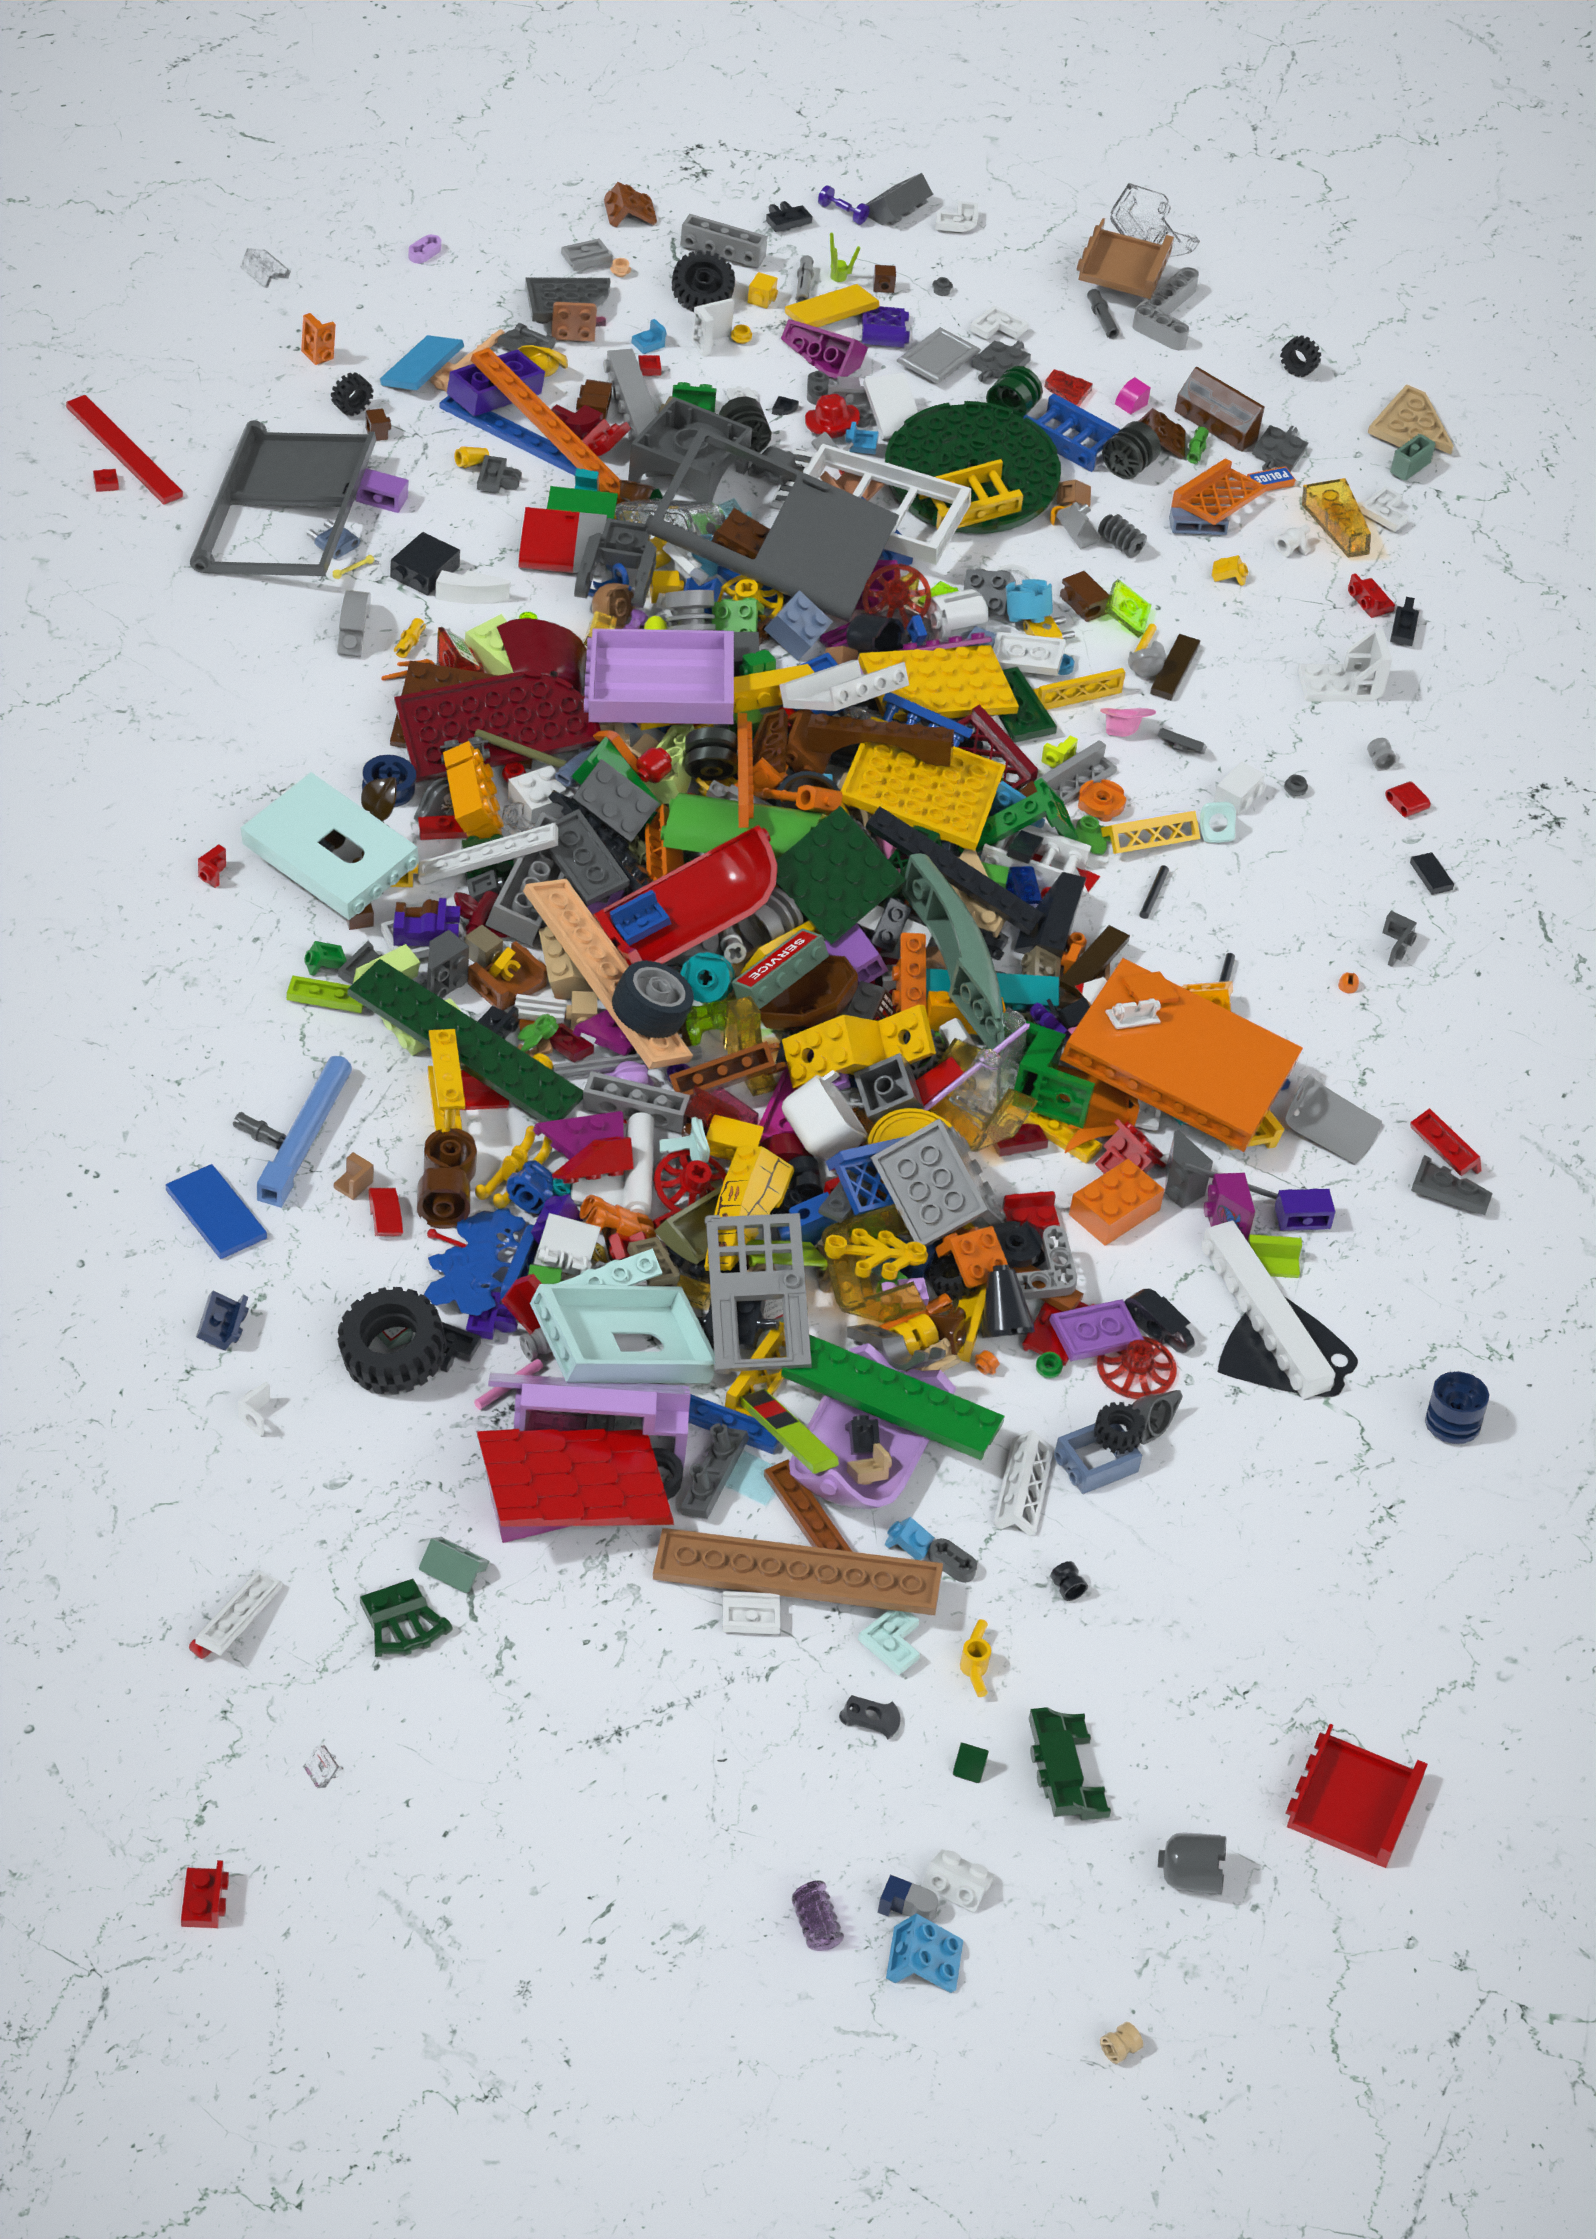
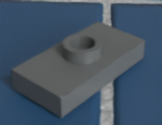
[1158,728,1207,754]

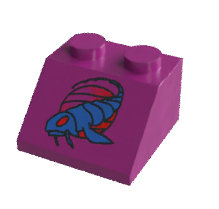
[1203,1172,1255,1242]

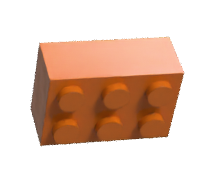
[1069,1159,1165,1246]

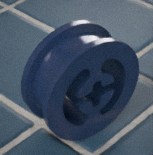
[362,755,416,807]

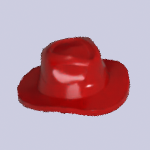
[805,394,860,438]

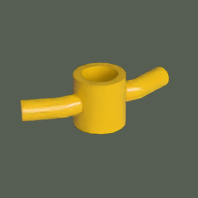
[960,1619,992,1698]

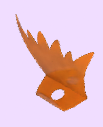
[1057,1065,1140,1153]

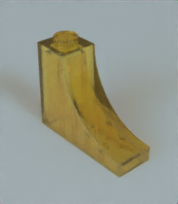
[723,996,777,1097]

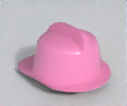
[1100,708,1156,737]

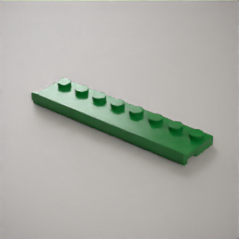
[781,1334,1005,1461]

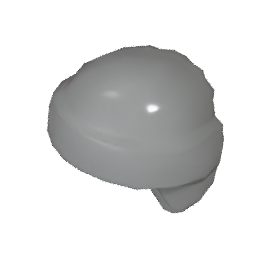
[1128,641,1166,677]

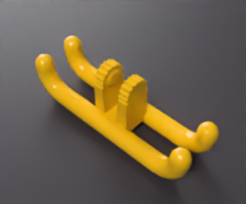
[475,1126,553,1209]

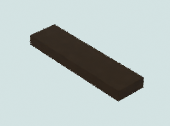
[1150,633,1201,701]
[1059,925,1130,997]

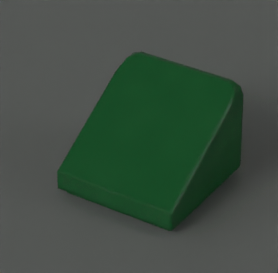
[953,1742,989,1783]

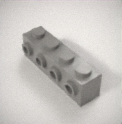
[680,213,768,268]

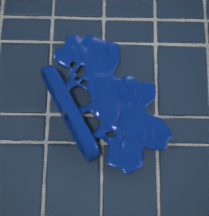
[424,1208,539,1316]

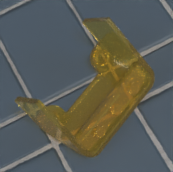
[928,1038,1038,1152]
[822,1204,927,1323]

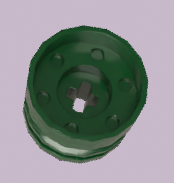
[986,366,1043,418]

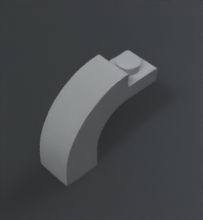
[337,590,371,657]

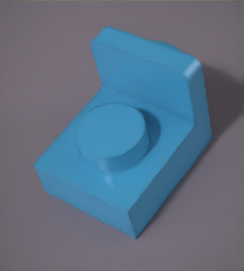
[631,319,667,354]

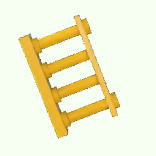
[918,459,1023,530]
[427,1029,465,1132]

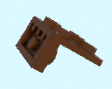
[1139,408,1186,459]

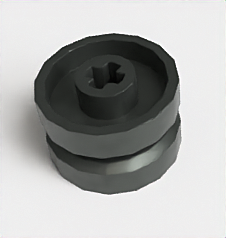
[685,727,738,781]

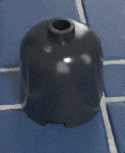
[846,613,905,656]

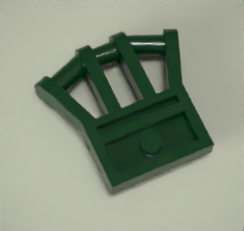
[360,1579,453,1657]

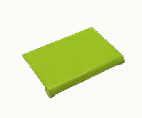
[746,1239,828,1270]

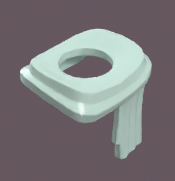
[1200,802,1236,843]
[659,1117,710,1163]

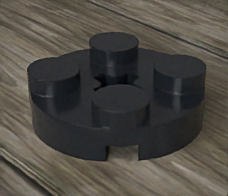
[994,1221,1042,1269]

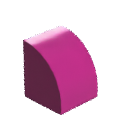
[1115,377,1151,415]

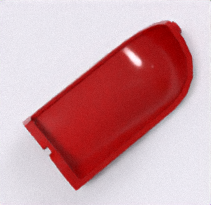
[592,825,777,966]

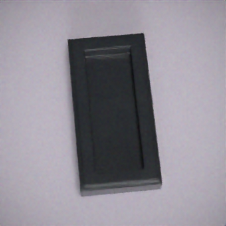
[1006,830,1044,864]
[1410,852,1454,895]

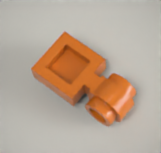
[1061,932,1087,975]

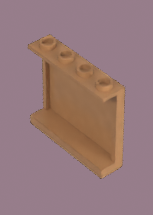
[1077,218,1174,299]

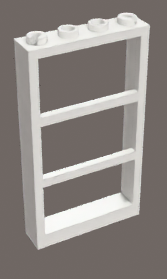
[803,444,971,565]

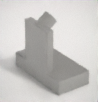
[827,376,871,410]
[1056,502,1101,550]

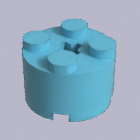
[1006,579,1053,623]

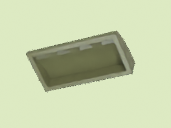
[654,1185,723,1264]

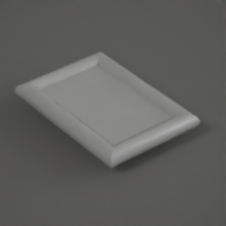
[897,327,981,384]

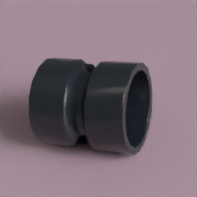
[788,1156,823,1198]

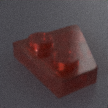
[1044,369,1093,407]

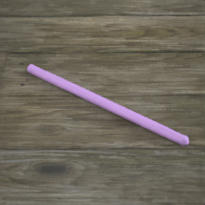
[923,1023,1030,1111]

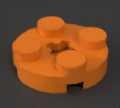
[1078,779,1126,822]

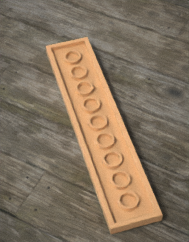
[523,879,693,1069]

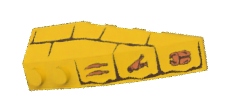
[704,1146,794,1271]

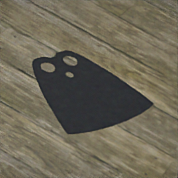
[1218,1296,1358,1397]

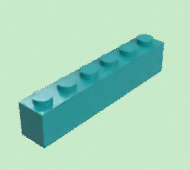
[926,968,1059,1013]

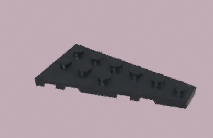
[548,790,653,892]

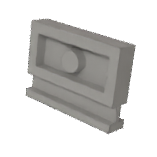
[561,238,613,271]

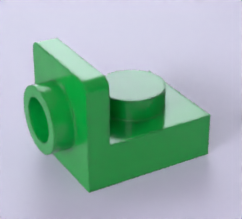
[304,941,347,976]

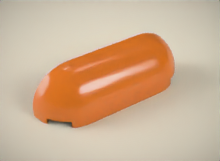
[645,804,684,881]

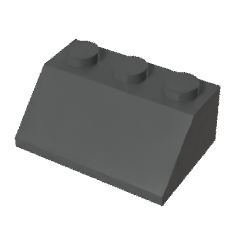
[866,173,934,225]

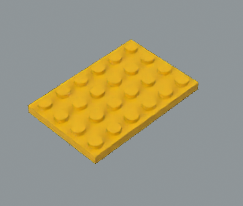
[858,645,1019,722]

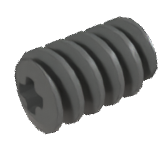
[1098,514,1147,558]

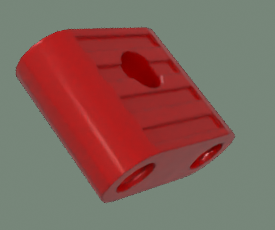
[1385,781,1431,817]

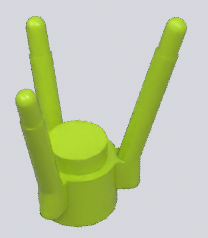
[829,232,861,282]

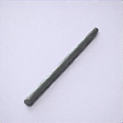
[1180,1161,1278,1200]

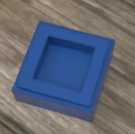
[907,615,928,646]

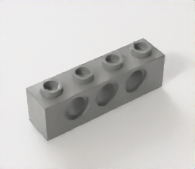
[583,1071,690,1133]

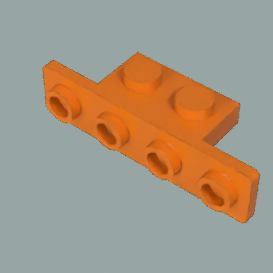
[892,933,926,1014]

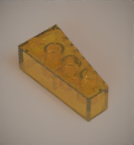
[1302,478,1371,558]

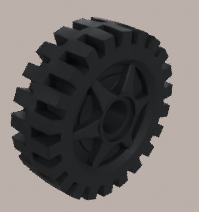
[672,250,735,312]

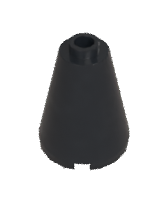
[981,1265,1035,1338]

